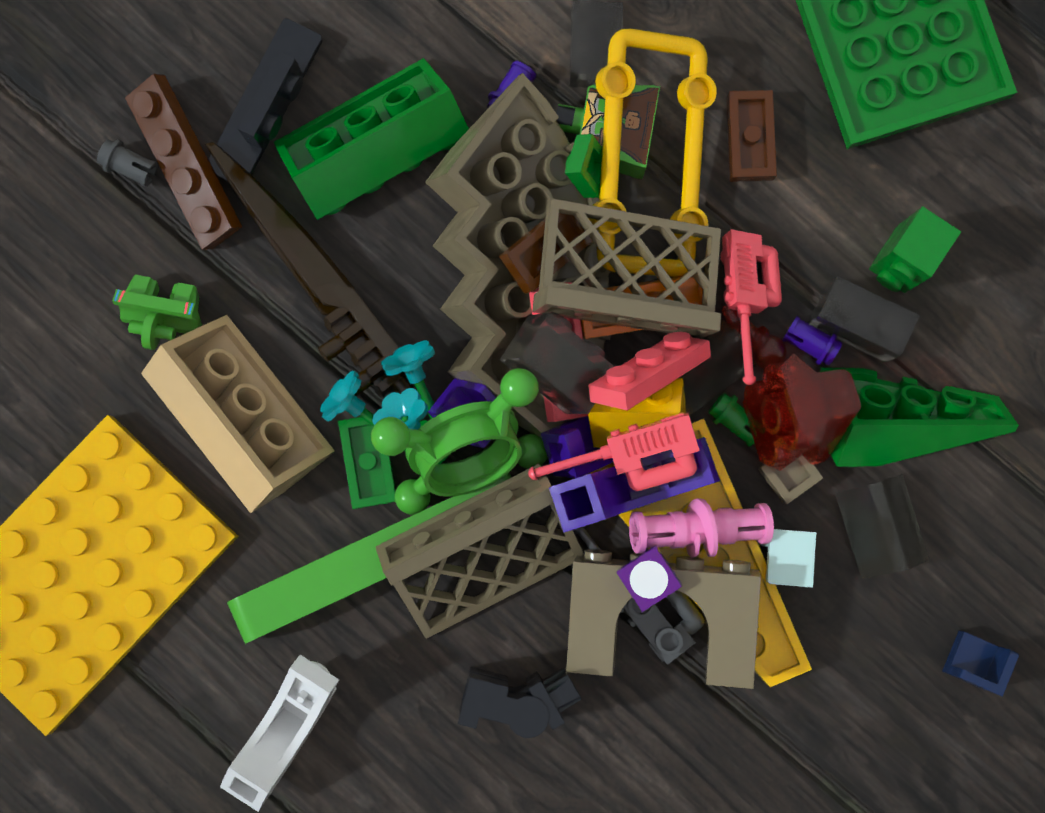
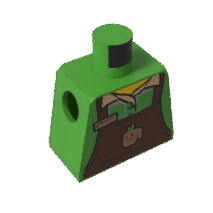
[556,85,660,179]

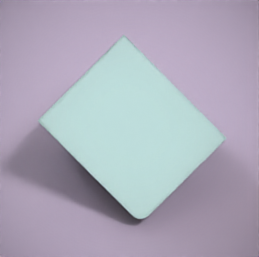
[761,529,816,588]

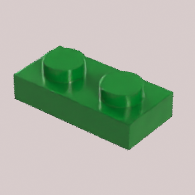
[338,417,396,509]

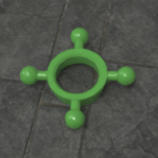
[371,368,547,515]

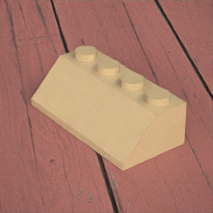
[141,315,334,513]

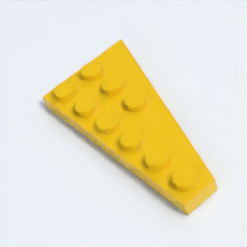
[586,419,812,687]

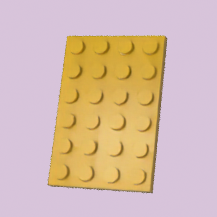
[0,415,239,736]

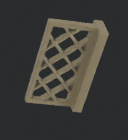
[532,198,721,338]
[376,464,584,639]

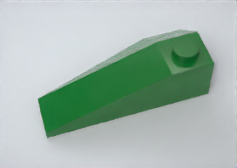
[819,368,1019,467]

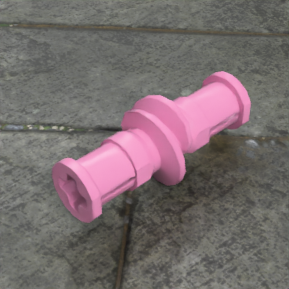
[629,498,774,558]

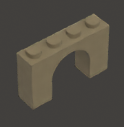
[566,549,761,689]

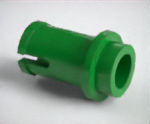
[708,392,767,447]

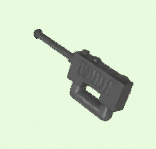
[574,526,705,665]

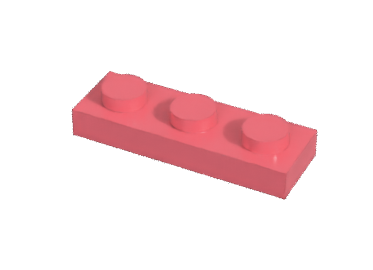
[588,332,711,410]

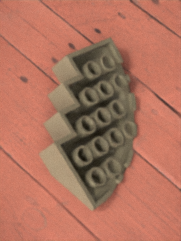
[425,73,612,438]

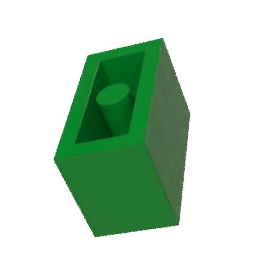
[869,206,961,293]

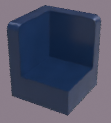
[942,630,1019,697]

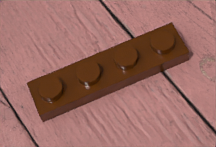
[125,74,242,250]

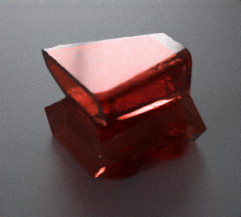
[742,353,861,471]

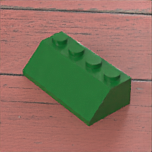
[273,58,469,220]

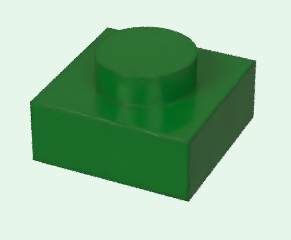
[565,134,602,198]

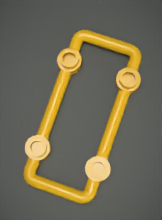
[588,28,717,277]

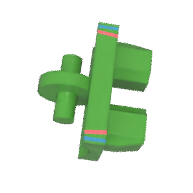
[112,275,202,350]

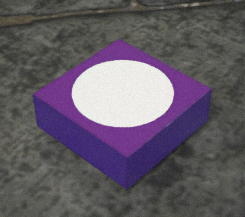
[616,545,682,612]

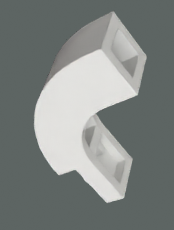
[220,655,339,812]

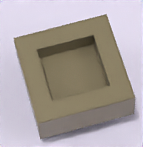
[758,442,823,505]

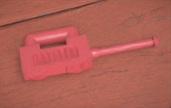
[721,229,782,385]
[528,413,700,491]

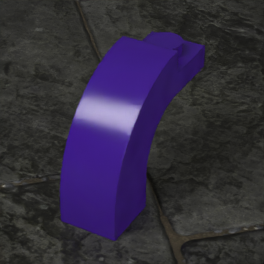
[549,437,720,533]

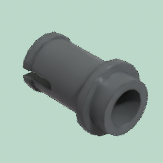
[97,139,158,187]

